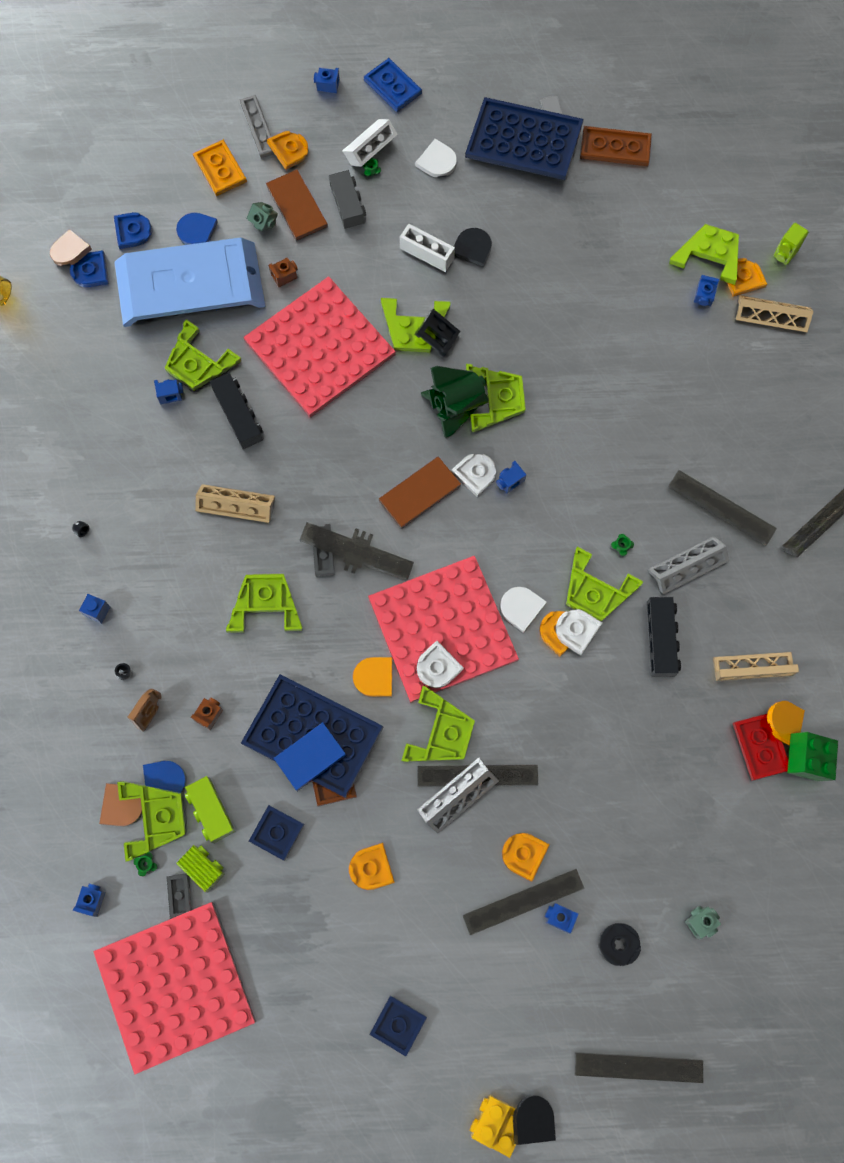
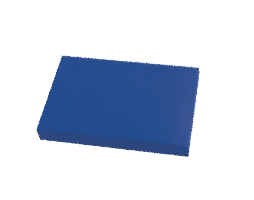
[363,58,422,112]
[274,722,346,792]

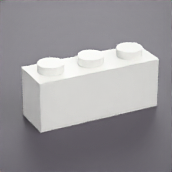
[343,119,398,167]
[400,224,455,272]

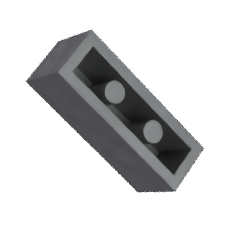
[329,170,366,229]

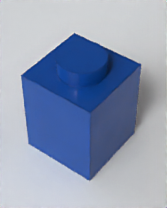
[79,594,110,624]

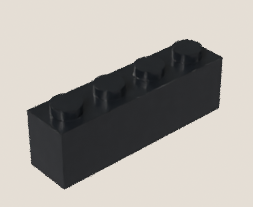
[210,372,264,449]
[647,597,681,677]

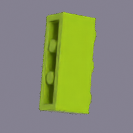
[185,776,236,843]

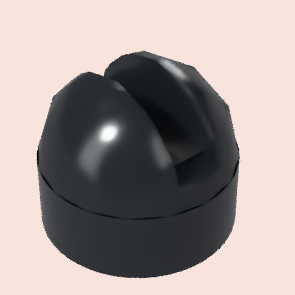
[72,521,89,538]
[114,663,131,680]

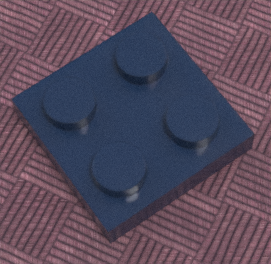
[249,805,304,861]
[369,995,427,1056]

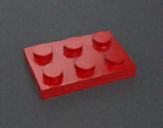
[733,714,788,781]

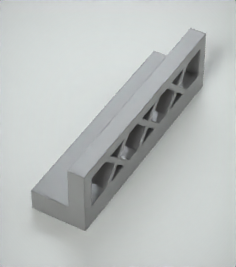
[649,537,729,594]
[417,758,499,833]

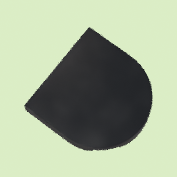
[453,228,492,267]
[513,1095,556,1145]

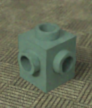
[246,202,278,231]
[684,906,721,939]

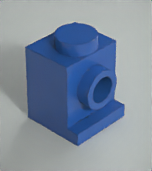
[314,68,340,93]
[694,275,719,306]
[154,379,184,405]
[496,461,526,494]
[73,883,106,917]
[544,903,578,933]

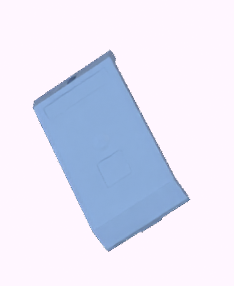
[115,237,265,327]

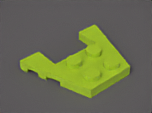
[669,224,739,285]
[381,298,450,353]
[165,319,242,391]
[466,364,526,432]
[566,546,643,622]
[226,574,303,633]
[401,686,475,762]
[117,781,186,862]

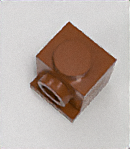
[268,257,298,287]
[190,697,223,731]

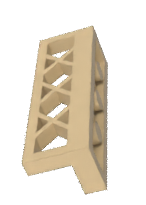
[736,295,813,332]
[195,484,275,523]
[713,652,799,681]

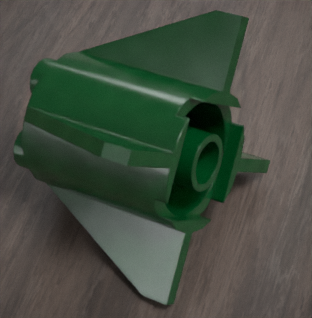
[421,366,489,437]

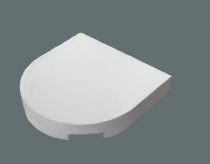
[415,139,456,177]
[451,454,496,497]
[500,587,546,633]
[556,609,602,656]
[417,641,464,688]

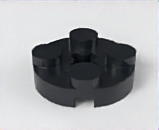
[598,923,641,966]

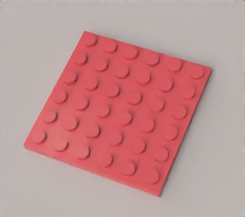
[243,276,396,417]
[368,555,519,703]
[93,902,256,1075]

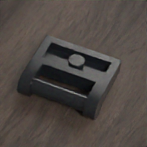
[414,309,461,357]

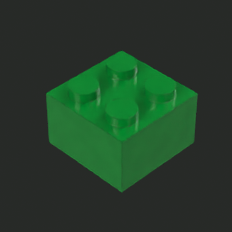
[787,732,838,781]

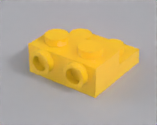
[469,1095,516,1158]

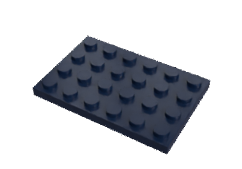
[465,97,584,180]
[241,674,384,798]

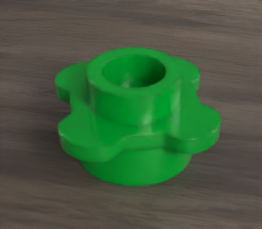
[362,158,381,176]
[611,534,634,556]
[134,852,157,877]

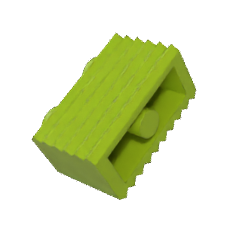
[773,223,809,265]
[176,845,225,893]

